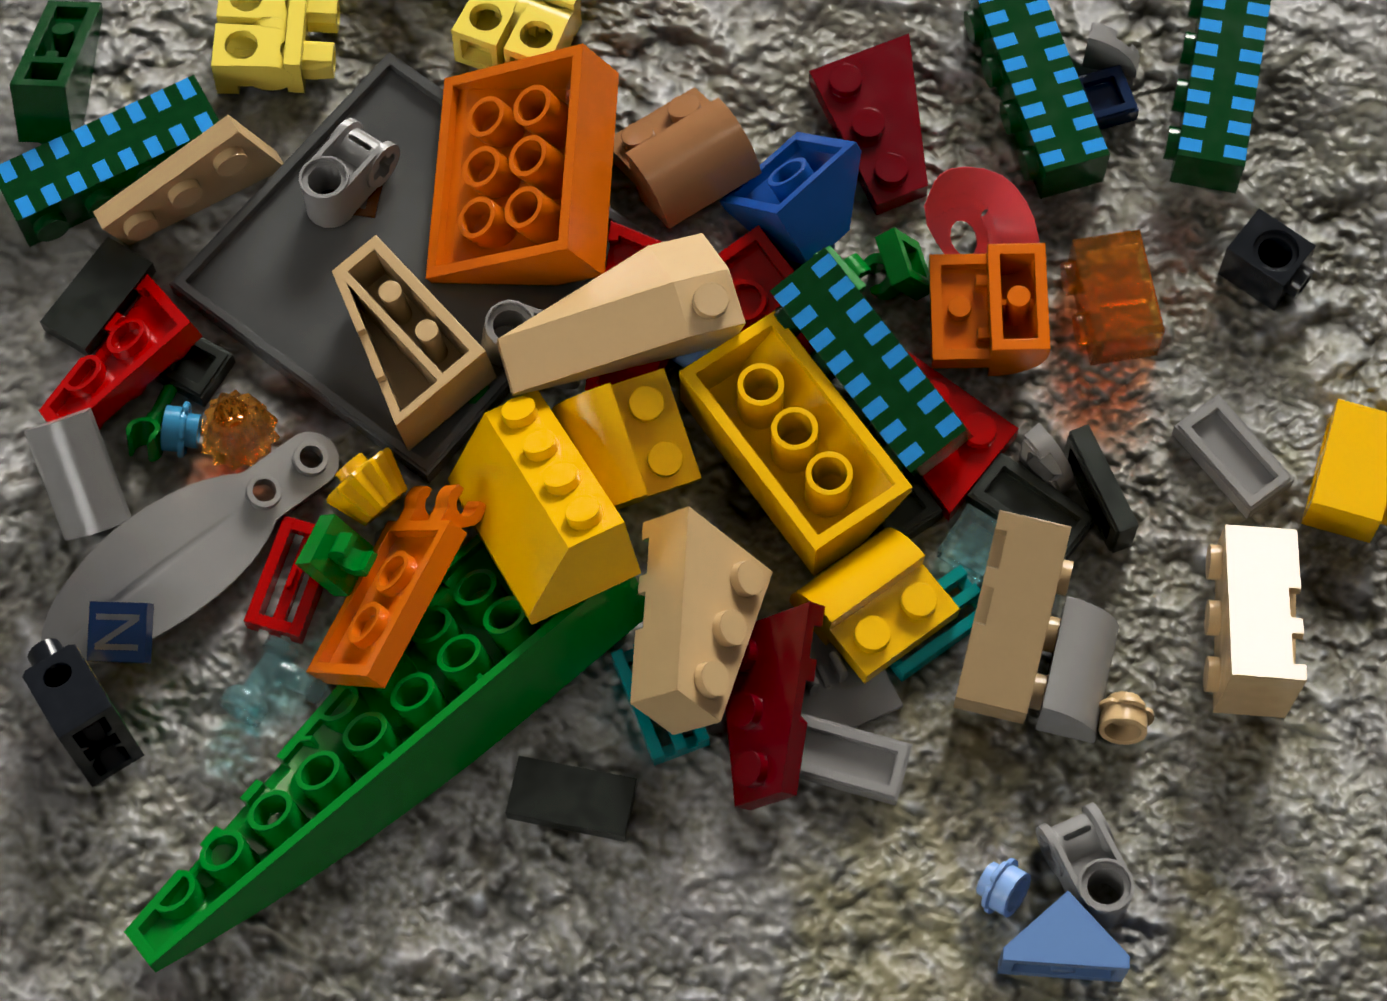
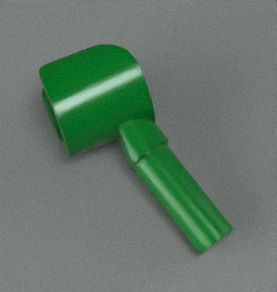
[126,384,177,462]

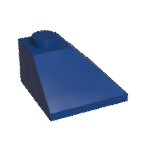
[719,132,862,265]

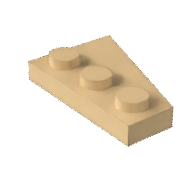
[93,115,284,246]

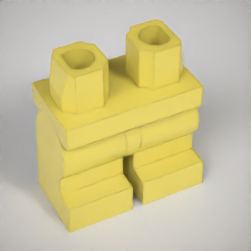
[211,0,340,94]
[451,0,582,69]

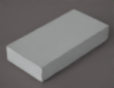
[1172,394,1294,519]
[799,713,913,806]

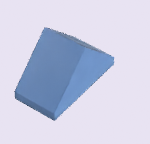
[998,891,1130,982]

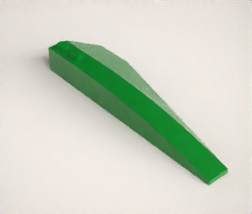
[124,534,645,972]

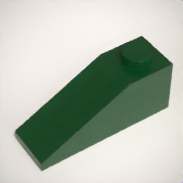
[10,0,103,145]

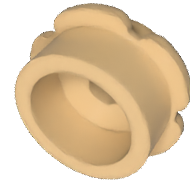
[1098,691,1154,745]

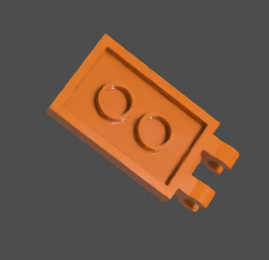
[306,484,486,688]

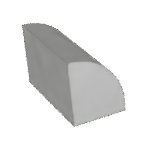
[24,407,131,540]
[1035,596,1119,744]

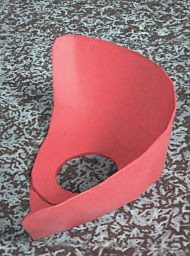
[924,167,1040,254]

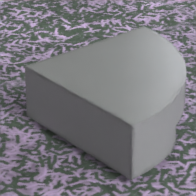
[1082,22,1140,78]
[1019,423,1074,494]

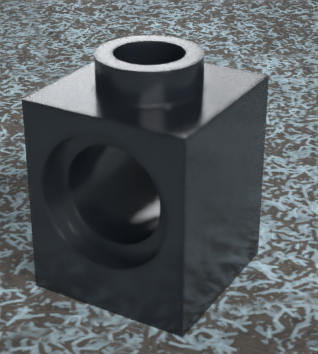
[1218,208,1316,311]

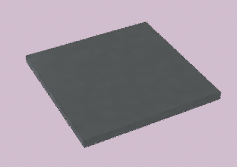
[169,52,645,484]

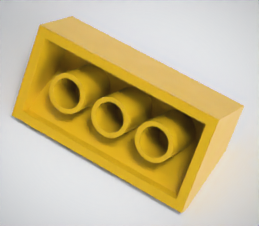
[679,311,912,576]
[448,391,641,625]

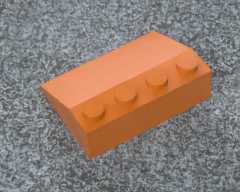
[425,43,619,285]

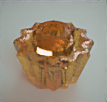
[200,390,280,471]

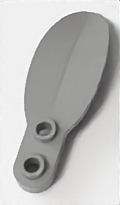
[41,432,339,666]

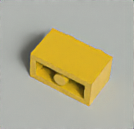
[1301,399,1387,543]

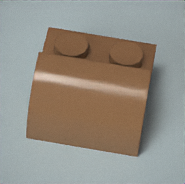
[613,87,761,229]

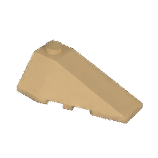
[497,233,746,397]

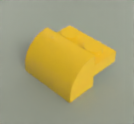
[552,368,702,510]
[789,527,960,684]

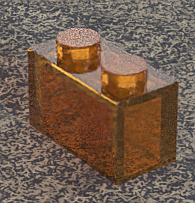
[1060,229,1165,366]

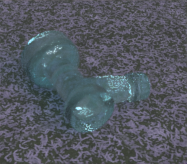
[218,635,328,727]

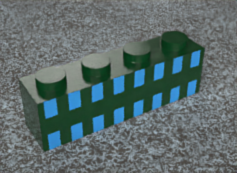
[964,0,1110,199]
[1163,0,1271,194]
[0,75,219,247]
[770,247,974,479]

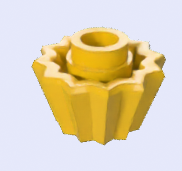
[326,447,408,526]

